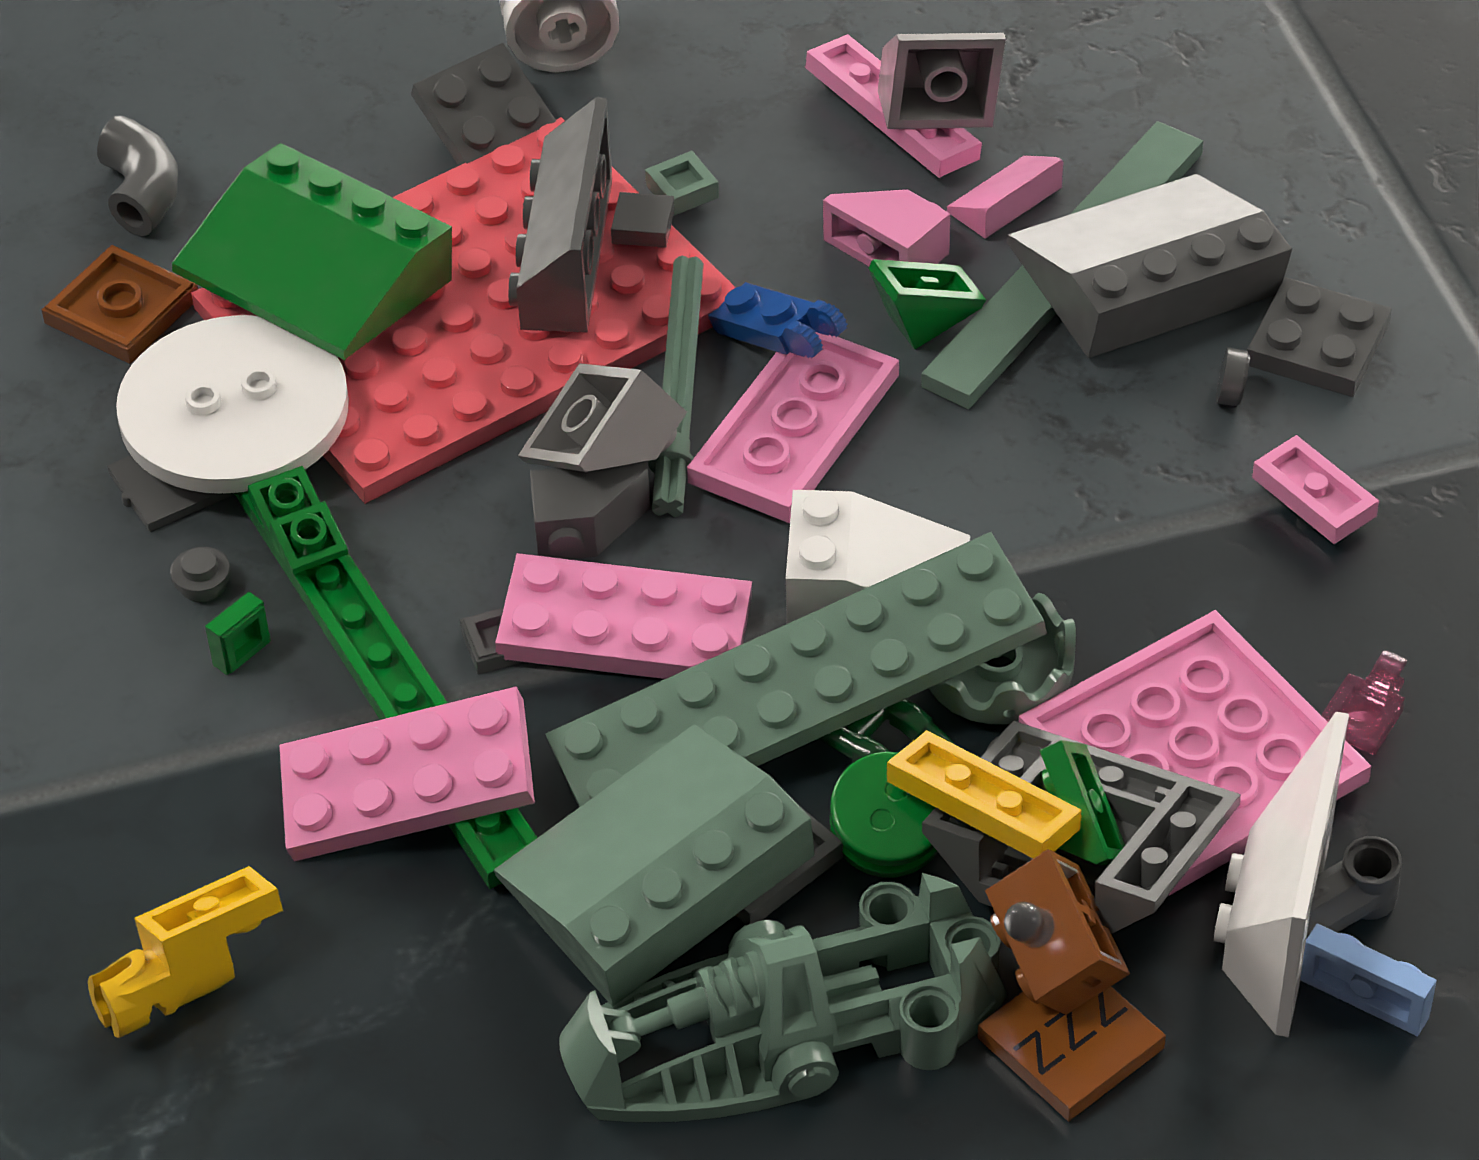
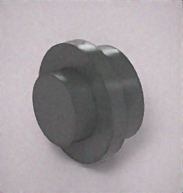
[170,547,231,602]

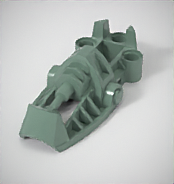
[559,873,1007,1122]

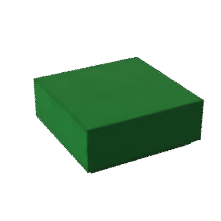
[205,592,271,676]

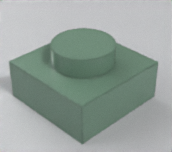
[645,151,719,216]

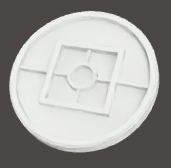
[116,315,349,494]

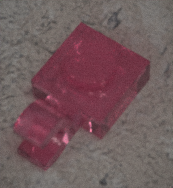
[1321,650,1407,755]

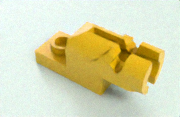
[88,866,283,1038]

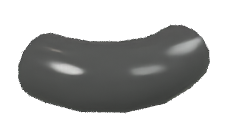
[97,116,178,236]

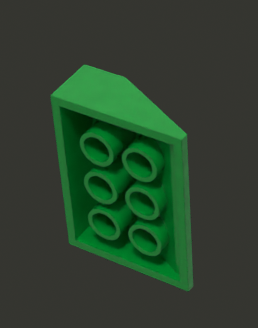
[172,143,452,360]

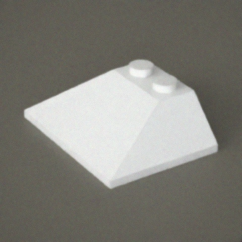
[1214,712,1349,1037]

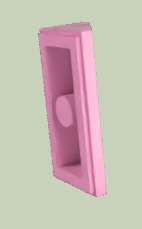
[947,156,1063,239]

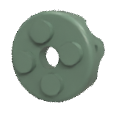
[928,593,1076,724]

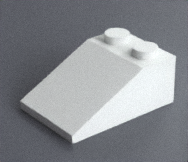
[786,490,970,624]

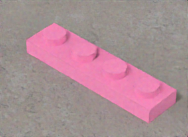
[805,34,982,178]

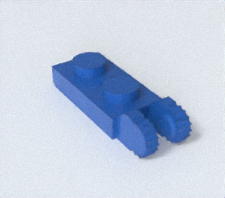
[708,282,848,359]

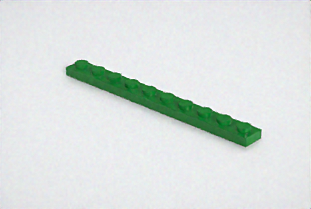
[234,491,537,889]

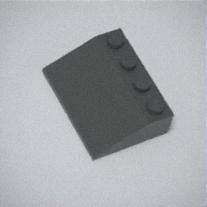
[1007,174,1292,358]

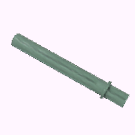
[648,255,704,517]

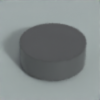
[1216,347,1250,407]

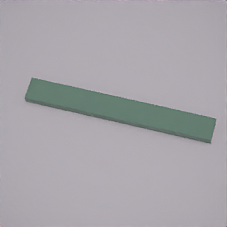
[921,121,1203,410]

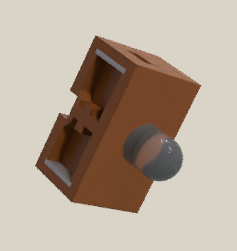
[985,849,1130,1015]

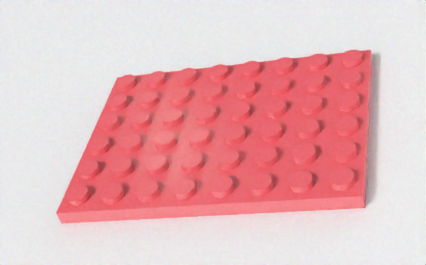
[191,117,736,504]

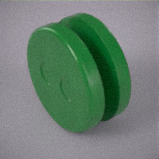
[830,752,938,878]

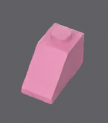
[823,189,950,266]

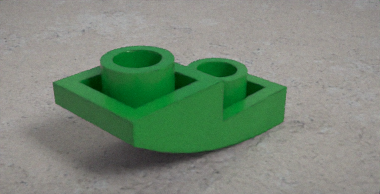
[248,466,348,575]

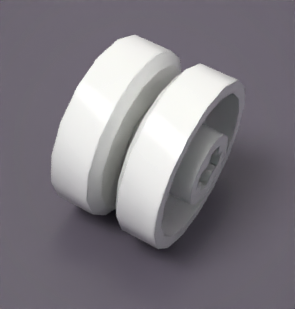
[499,0,619,73]

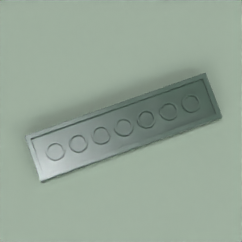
[545,532,1047,807]

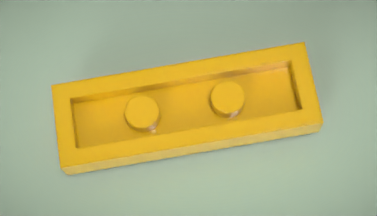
[887,730,1081,859]

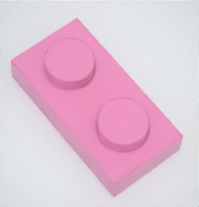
[1252,435,1379,544]

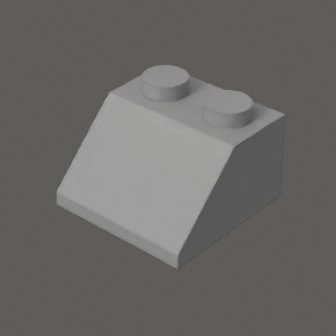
[877,33,1006,129]
[518,363,687,472]

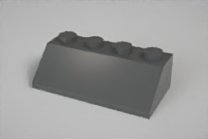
[508,97,612,332]

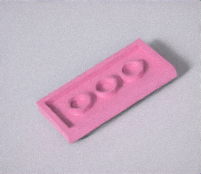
[687,332,899,523]
[495,553,752,679]
[279,686,535,861]

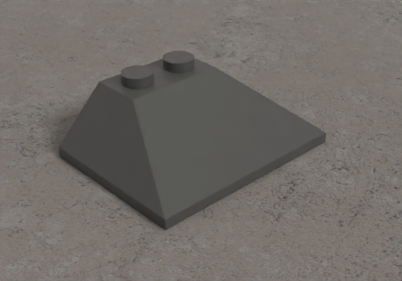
[922,721,1241,934]

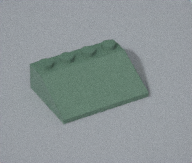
[494,724,815,1007]

